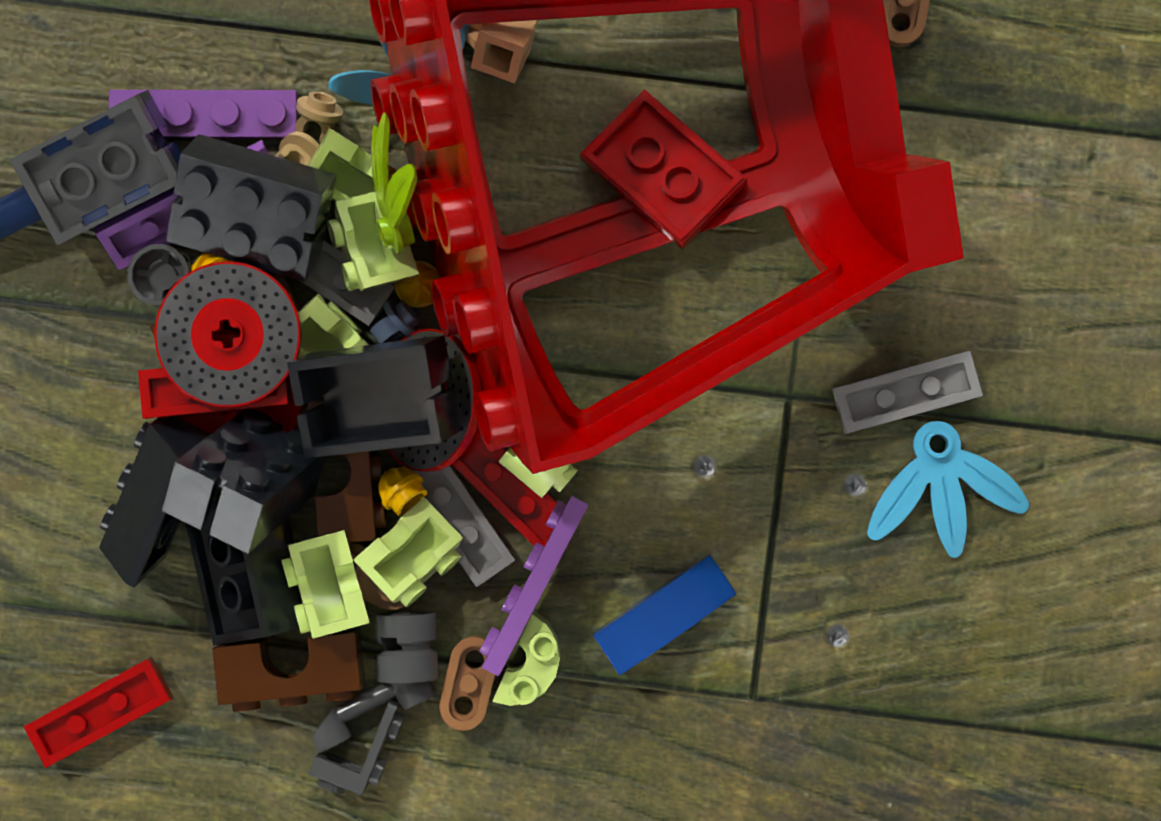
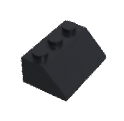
[99,417,211,588]
[186,499,303,646]

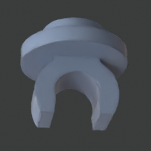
[370,299,421,343]

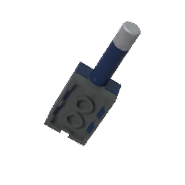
[0,90,182,245]

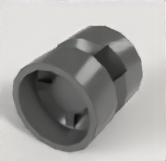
[128,244,195,308]
[375,611,439,683]

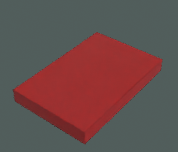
[580,89,747,250]

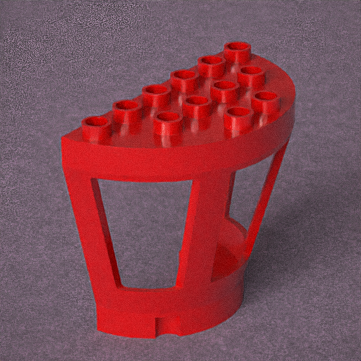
[368,0,964,474]

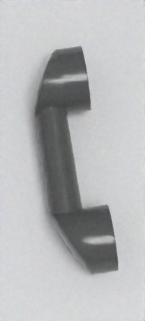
[312,681,436,753]

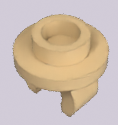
[295,91,343,142]
[275,132,319,166]

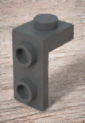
[309,699,405,795]

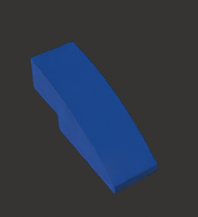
[593,554,736,676]

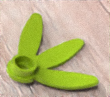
[371,112,418,254]

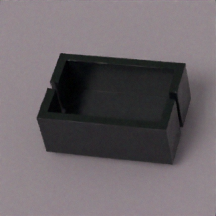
[166,134,337,282]
[287,335,461,458]
[162,409,326,554]

